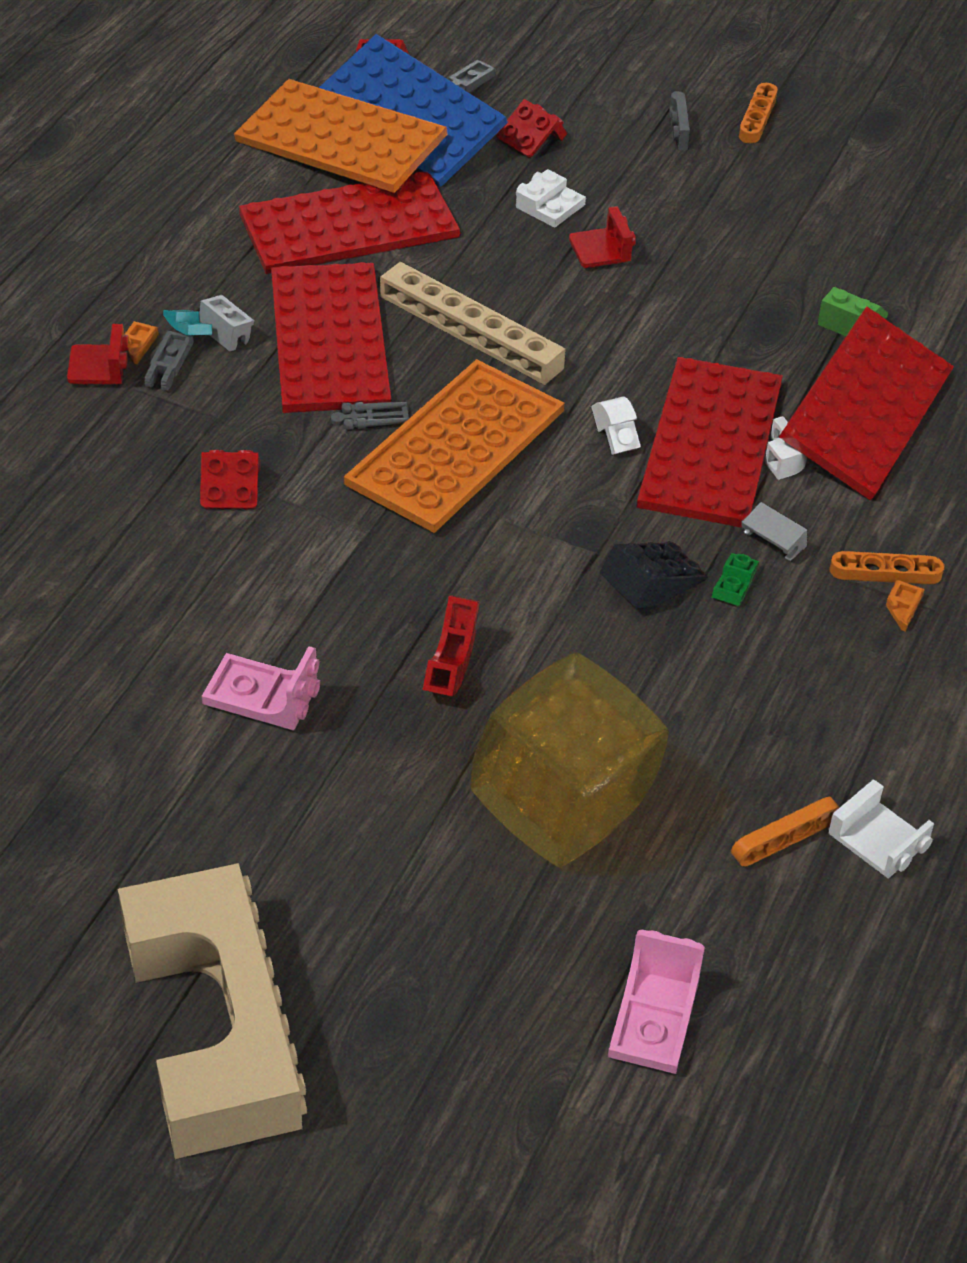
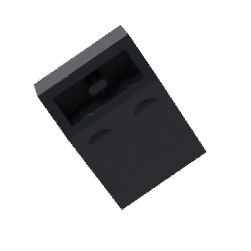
[600,541,708,608]

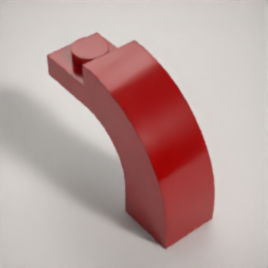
[423,595,480,696]

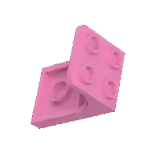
[202,646,320,730]
[608,930,705,1074]

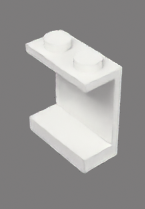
[829,779,934,879]

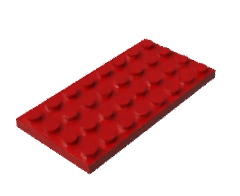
[239,172,460,274]
[271,262,391,413]
[779,306,954,500]
[636,357,783,528]

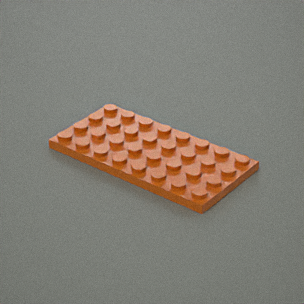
[234,79,448,193]
[344,359,565,533]

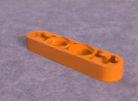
[739,83,778,143]
[829,551,944,584]
[731,797,840,866]

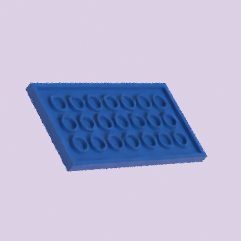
[319,34,508,187]

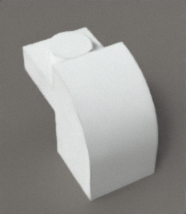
[591,397,641,455]
[765,416,807,480]

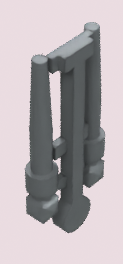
[331,402,409,430]

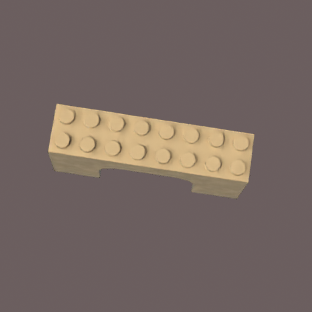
[118,863,307,1159]

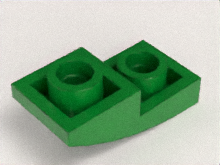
[711,553,759,606]

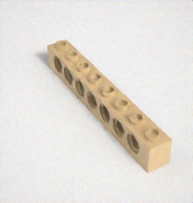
[380,262,565,385]

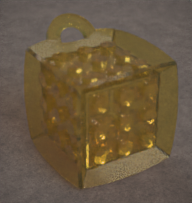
[470,652,669,867]

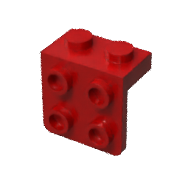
[497,99,568,158]
[569,206,636,268]
[67,324,129,385]
[200,450,260,509]

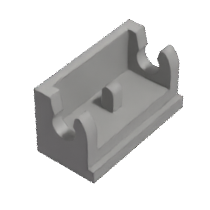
[199,295,254,351]
[742,502,807,561]

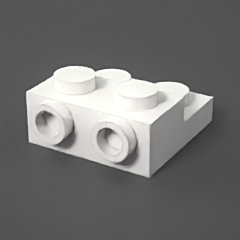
[516,169,586,228]

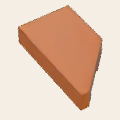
[124,321,159,364]
[886,580,924,632]

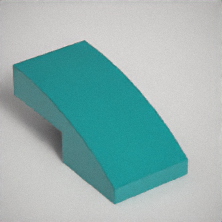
[163,310,212,335]

